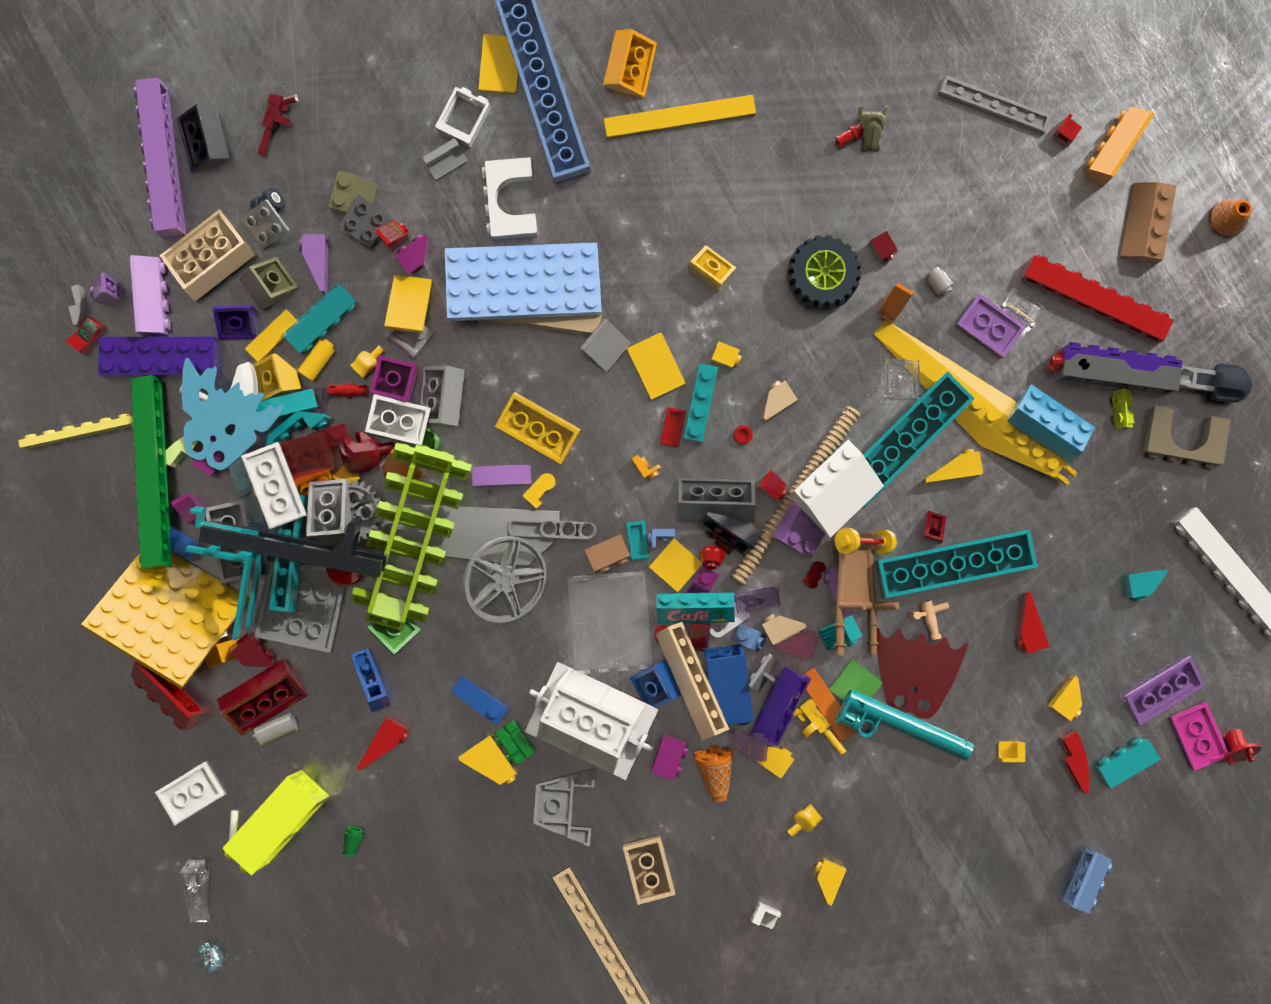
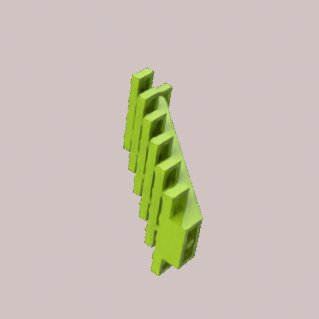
[350,443,472,631]

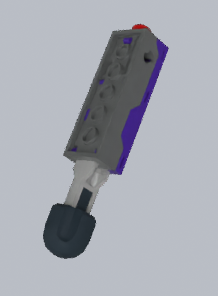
[1049,342,1253,403]

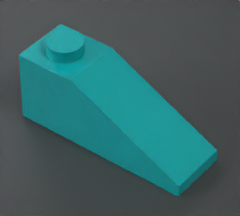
[256,389,318,423]

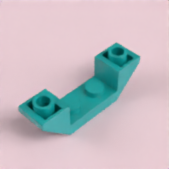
[266,411,331,457]

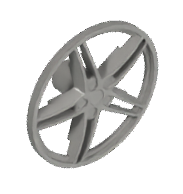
[463,536,547,623]

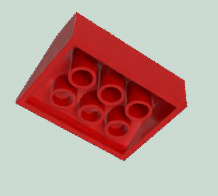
[130,661,205,730]

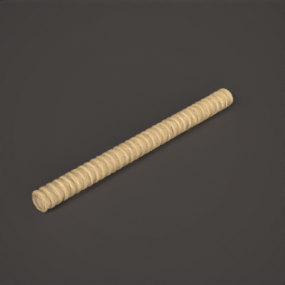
[731,406,861,585]

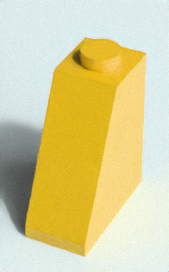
[458,735,517,785]

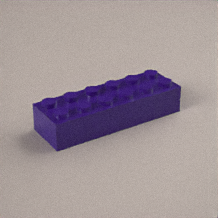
[98,336,219,378]

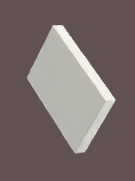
[155,762,226,826]

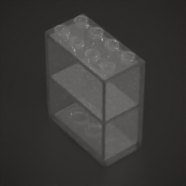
[567,571,652,674]

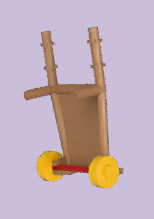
[831,528,899,656]

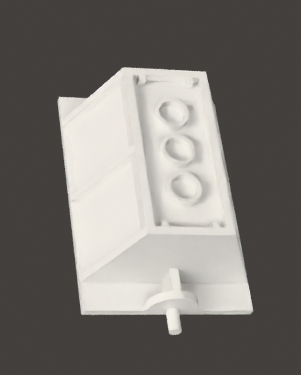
[525,662,659,780]

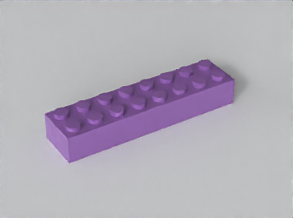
[133,77,186,239]

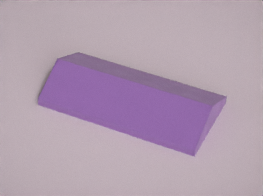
[1124,656,1205,726]

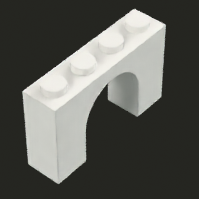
[482,157,538,240]

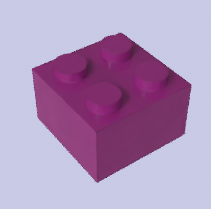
[369,355,419,403]
[651,733,688,781]

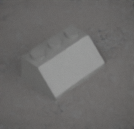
[418,366,464,426]

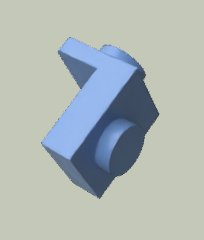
[733,623,767,652]

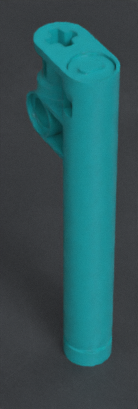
[835,689,974,761]

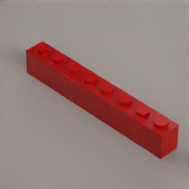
[1021,255,1174,343]

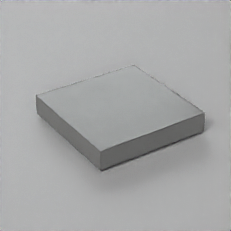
[581,319,631,372]

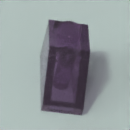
[734,587,781,614]

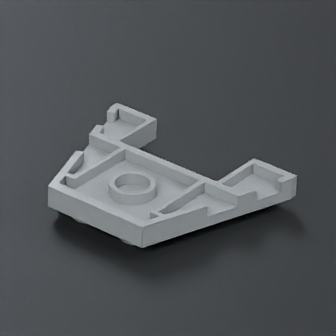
[533,769,596,846]

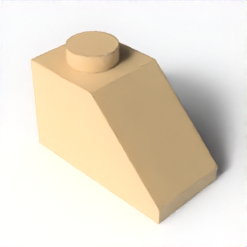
[763,381,798,422]
[761,614,807,645]

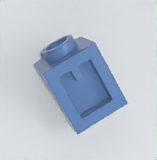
[648,529,675,549]

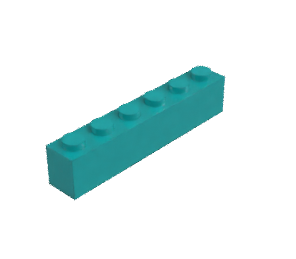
[269,495,308,612]

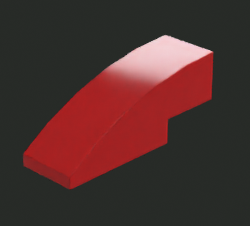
[1059,730,1089,794]

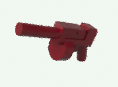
[257,94,298,156]

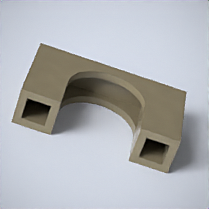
[1143,406,1231,469]

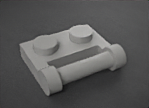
[383,325,434,360]

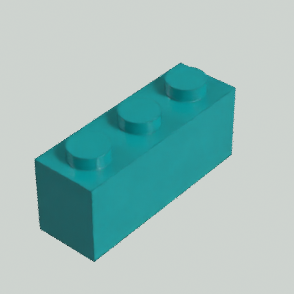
[1094,737,1161,789]

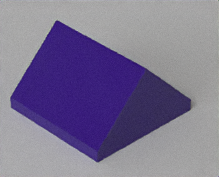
[212,305,257,340]

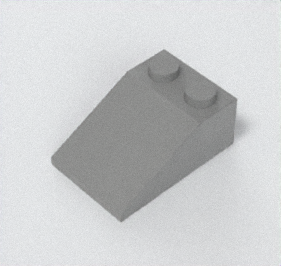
[306,479,352,543]

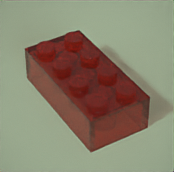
[247,431,336,480]

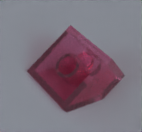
[772,629,819,660]

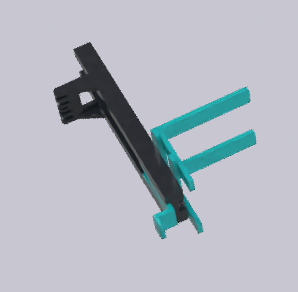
[186,506,388,640]

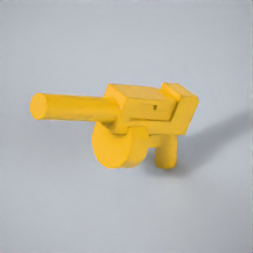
[792,699,846,756]

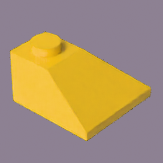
[253,354,301,401]

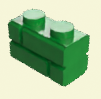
[494,720,536,765]

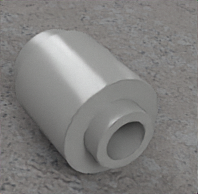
[926,267,953,296]

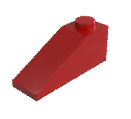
[757,470,787,502]
[1017,591,1050,654]
[356,717,408,770]

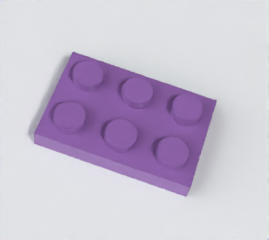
[956,293,1026,358]

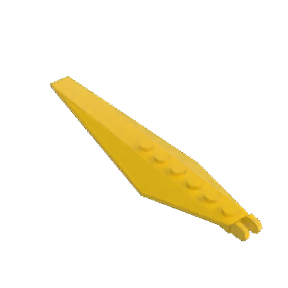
[874,320,1077,486]

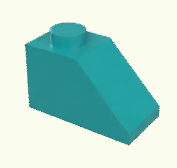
[1124,570,1167,601]

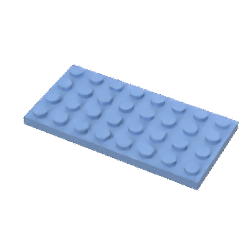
[445,243,602,321]

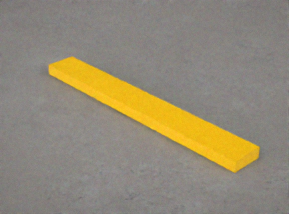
[604,95,756,138]

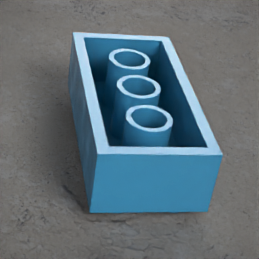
[1007,384,1095,464]

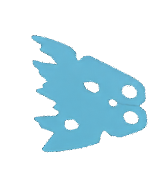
[182,358,284,470]

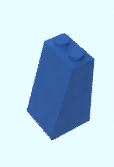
[704,644,754,727]

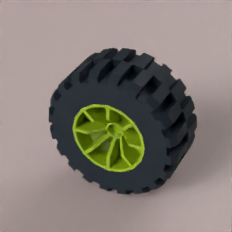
[787,235,862,311]

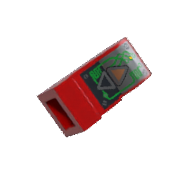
[66,317,104,355]

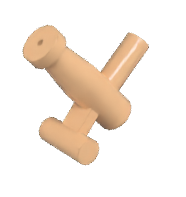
[908,600,949,640]

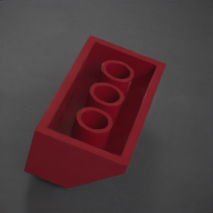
[217,659,307,736]

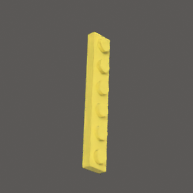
[18,413,133,449]

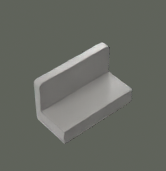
[422,138,468,180]

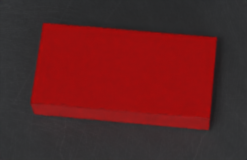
[660,407,686,448]

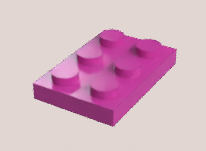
[1170,702,1228,771]

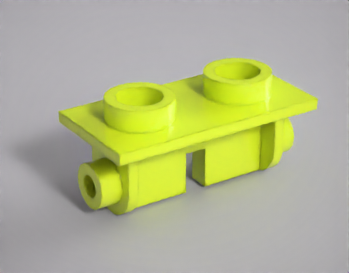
[1112,389,1135,429]

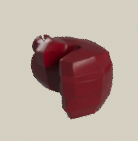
[340,431,395,474]

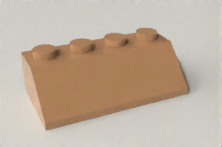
[1120,182,1176,264]

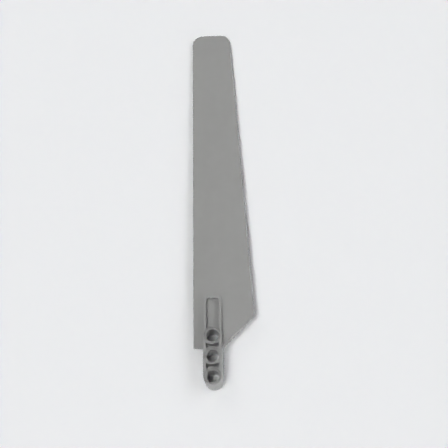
[236,497,597,566]

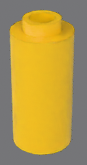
[297,339,335,381]

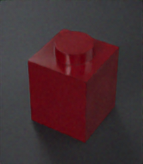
[868,231,898,263]

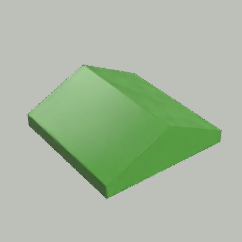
[367,618,421,655]
[829,659,882,701]

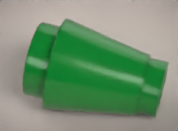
[343,826,363,857]

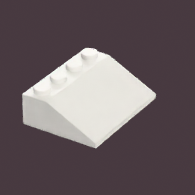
[789,439,884,538]

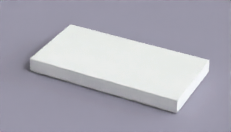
[241,442,307,530]

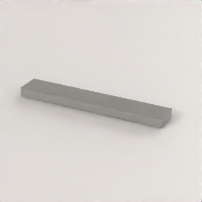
[938,75,1052,134]

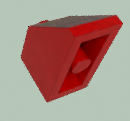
[375,220,409,253]

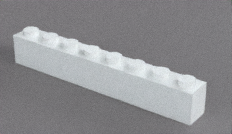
[1174,507,1271,640]

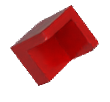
[1054,112,1082,146]

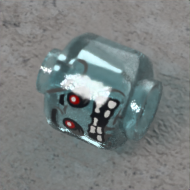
[195,942,224,973]

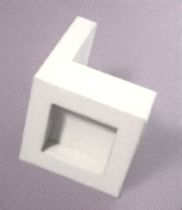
[751,902,781,929]

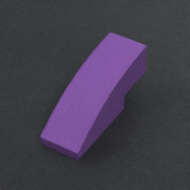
[472,465,532,487]

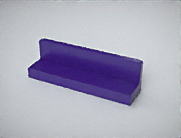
[751,667,811,746]

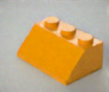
[603,29,657,97]

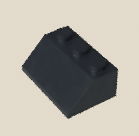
[177,104,230,172]

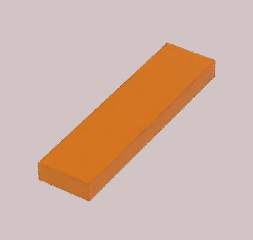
[802,667,856,742]

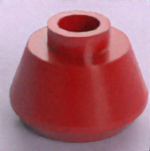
[699,546,725,570]

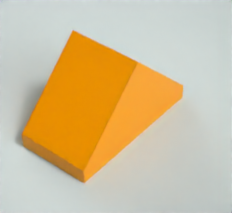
[205,638,240,669]

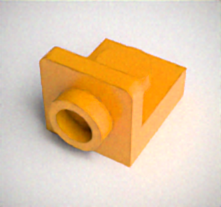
[631,455,660,480]

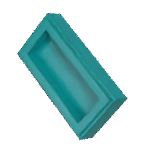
[626,520,650,561]

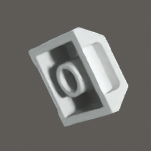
[231,362,258,396]

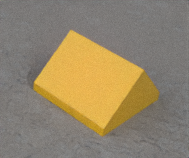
[688,245,736,291]

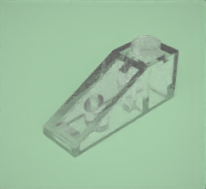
[180,860,210,922]

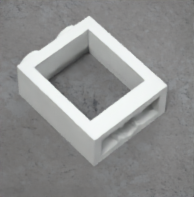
[435,87,491,148]

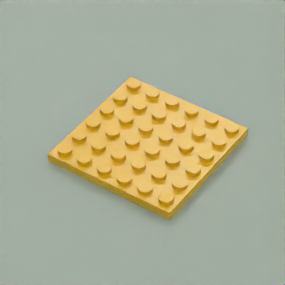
[81,551,249,689]

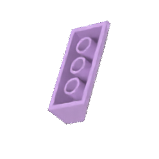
[130,255,171,337]

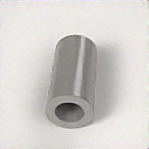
[252,712,298,746]

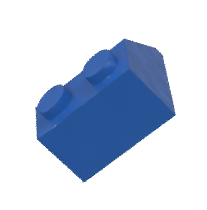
[630,659,682,708]

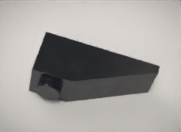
[698,512,762,556]

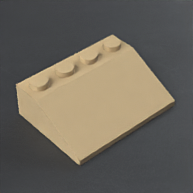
[160,209,255,301]

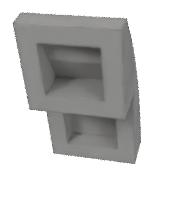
[68,285,86,328]

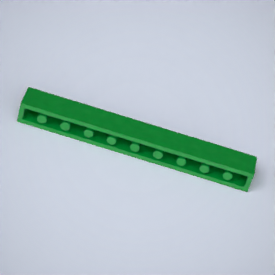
[130,375,172,570]

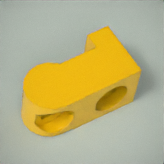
[523,473,556,510]

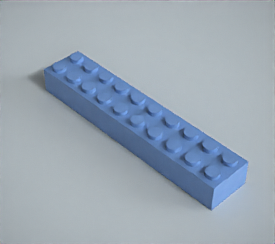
[495,0,591,183]

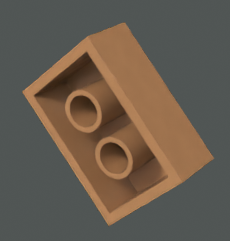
[585,534,630,575]

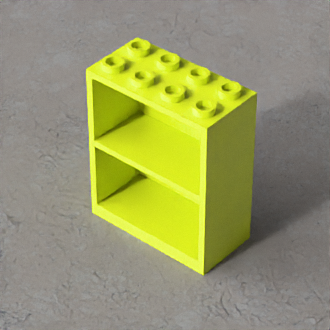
[222,770,329,876]

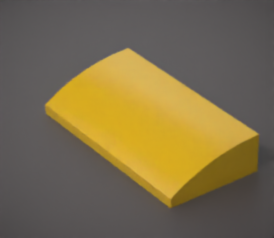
[495,392,581,464]

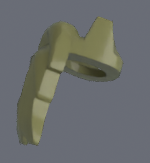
[857,105,887,151]

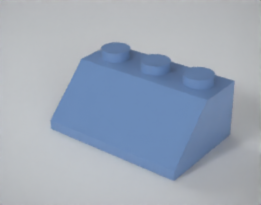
[1063,848,1112,914]

